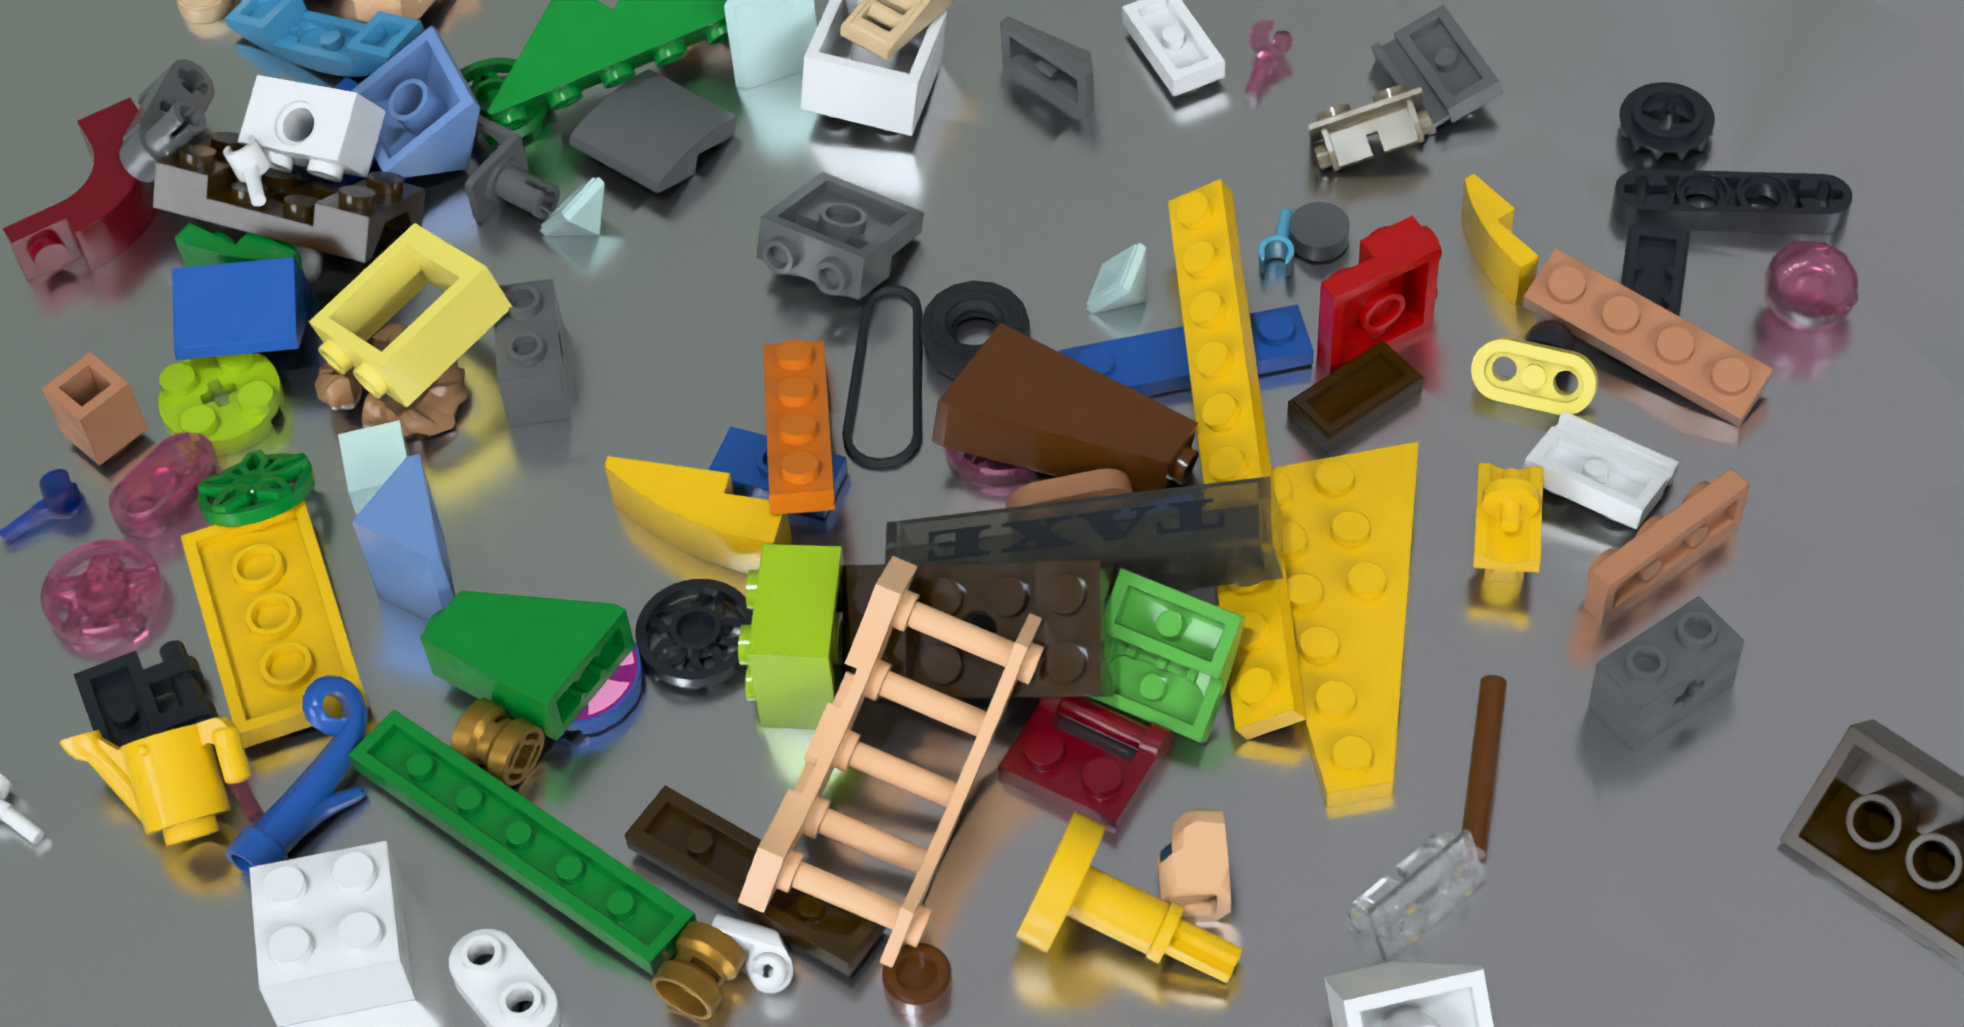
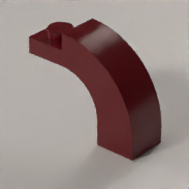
[3,97,157,282]

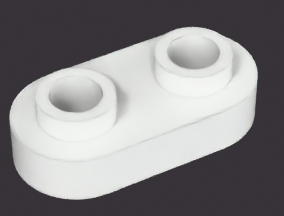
[449,929,561,1027]

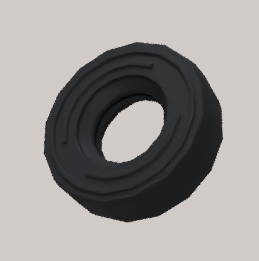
[920,280,1031,379]

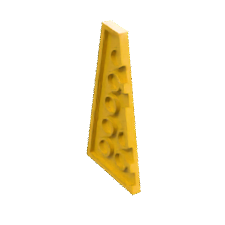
[1271,441,1419,808]

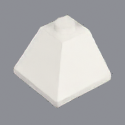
[1324,961,1494,1027]

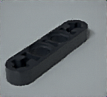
[1612,169,1853,234]

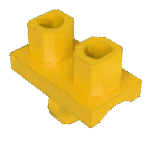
[1473,463,1543,582]

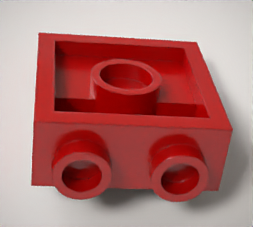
[1316,216,1442,375]

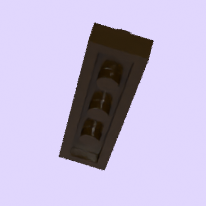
[624,785,886,976]

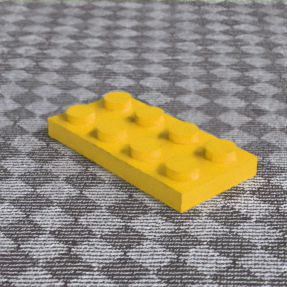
[180,500,369,748]

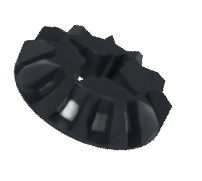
[1619,82,1715,160]

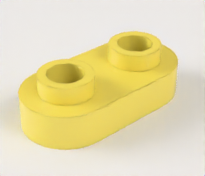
[1471,337,1598,415]

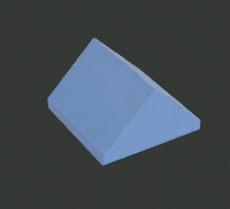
[351,25,480,178]
[352,454,456,621]

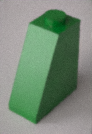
[420,590,635,741]

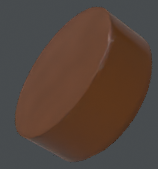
[882,943,953,1016]

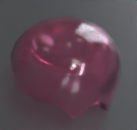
[1764,240,1859,333]

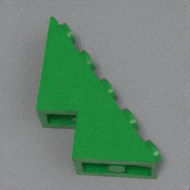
[486,0,729,130]

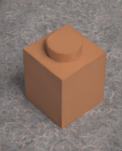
[41,352,148,466]

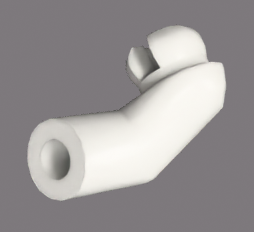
[712,913,793,993]

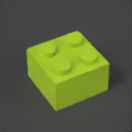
[738,544,844,729]

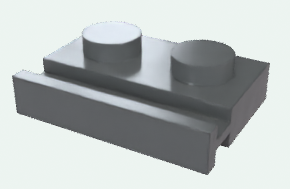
[1371,4,1503,136]

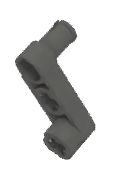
[119,59,215,183]

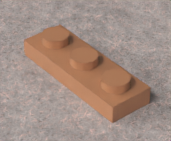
[1583,468,1750,624]

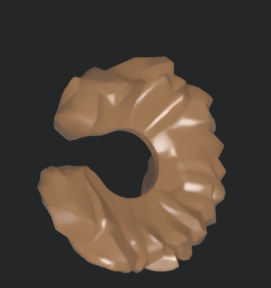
[314,323,468,439]

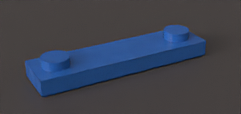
[1059,304,1314,396]

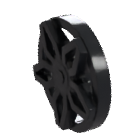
[635,579,753,689]

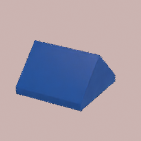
[172,257,314,360]

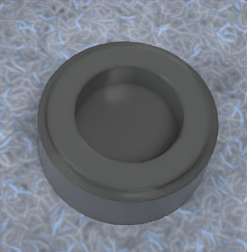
[1289,202,1350,261]

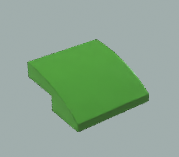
[1091,568,1245,743]

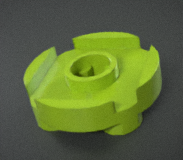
[158,353,285,456]

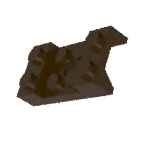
[153,132,425,263]
[842,560,1114,699]

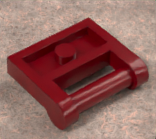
[998,697,1174,835]

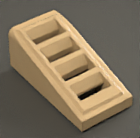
[840,0,955,60]

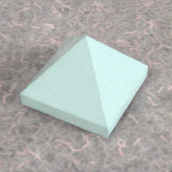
[540,177,605,237]
[1086,243,1147,314]

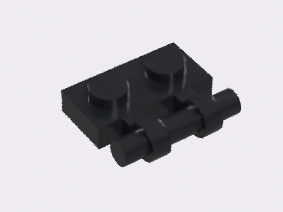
[73,640,219,752]

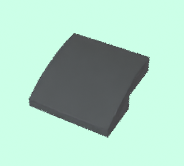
[569,69,737,193]

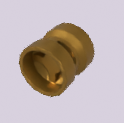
[451,697,545,786]
[651,921,746,1020]

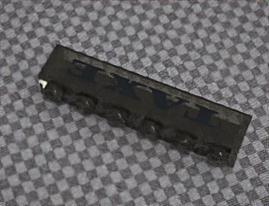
[885,476,1283,615]

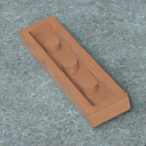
[1522,248,1774,428]

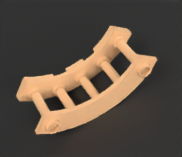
[738,556,1044,968]

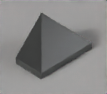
[1000,16,1094,117]

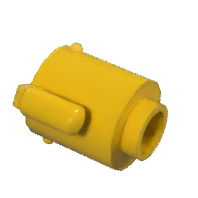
[59,717,251,846]

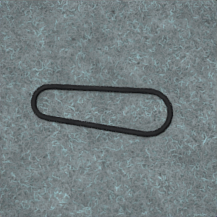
[842,285,922,468]

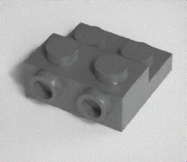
[756,172,924,300]

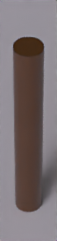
[1459,675,1507,860]

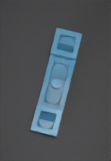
[225,0,425,77]

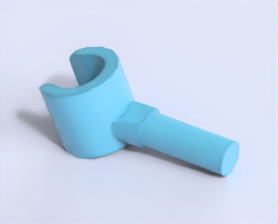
[1258,209,1294,276]

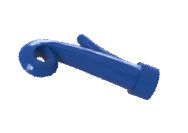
[225,675,367,877]

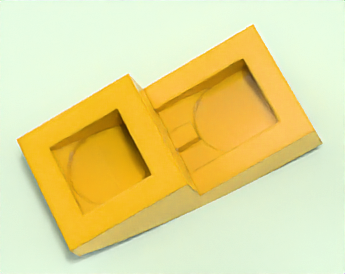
[1460,173,1539,307]

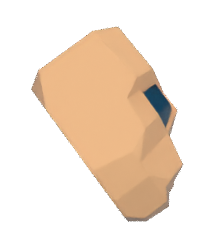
[1157,808,1231,923]

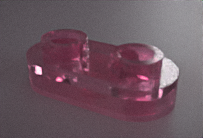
[108,432,220,539]

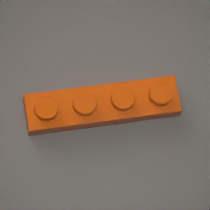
[763,339,835,515]

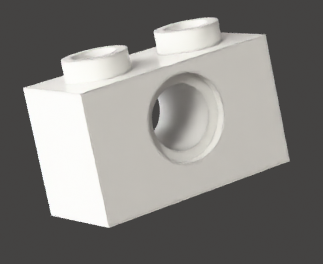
[238,75,386,182]

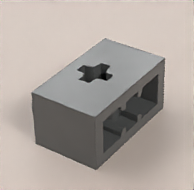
[494,279,571,427]
[1588,596,1745,752]

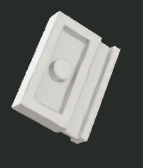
[1523,411,1679,530]

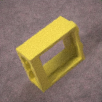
[309,223,512,408]

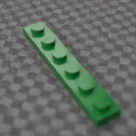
[348,709,697,976]

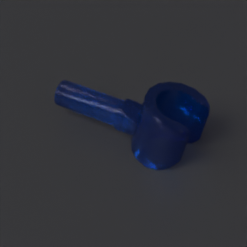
[0,469,82,544]

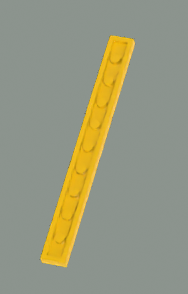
[1168,179,1306,740]

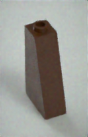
[932,323,1199,503]

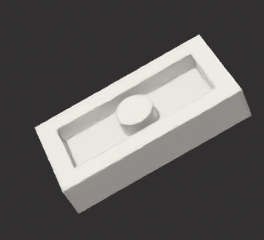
[1122,0,1225,97]

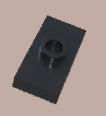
[1620,224,1691,317]

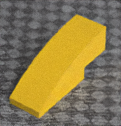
[604,456,792,574]

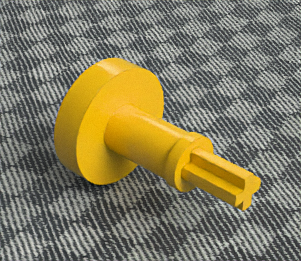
[1014,811,1243,983]

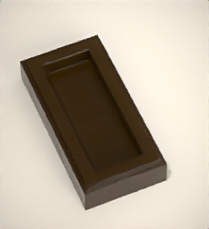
[1287,340,1424,453]

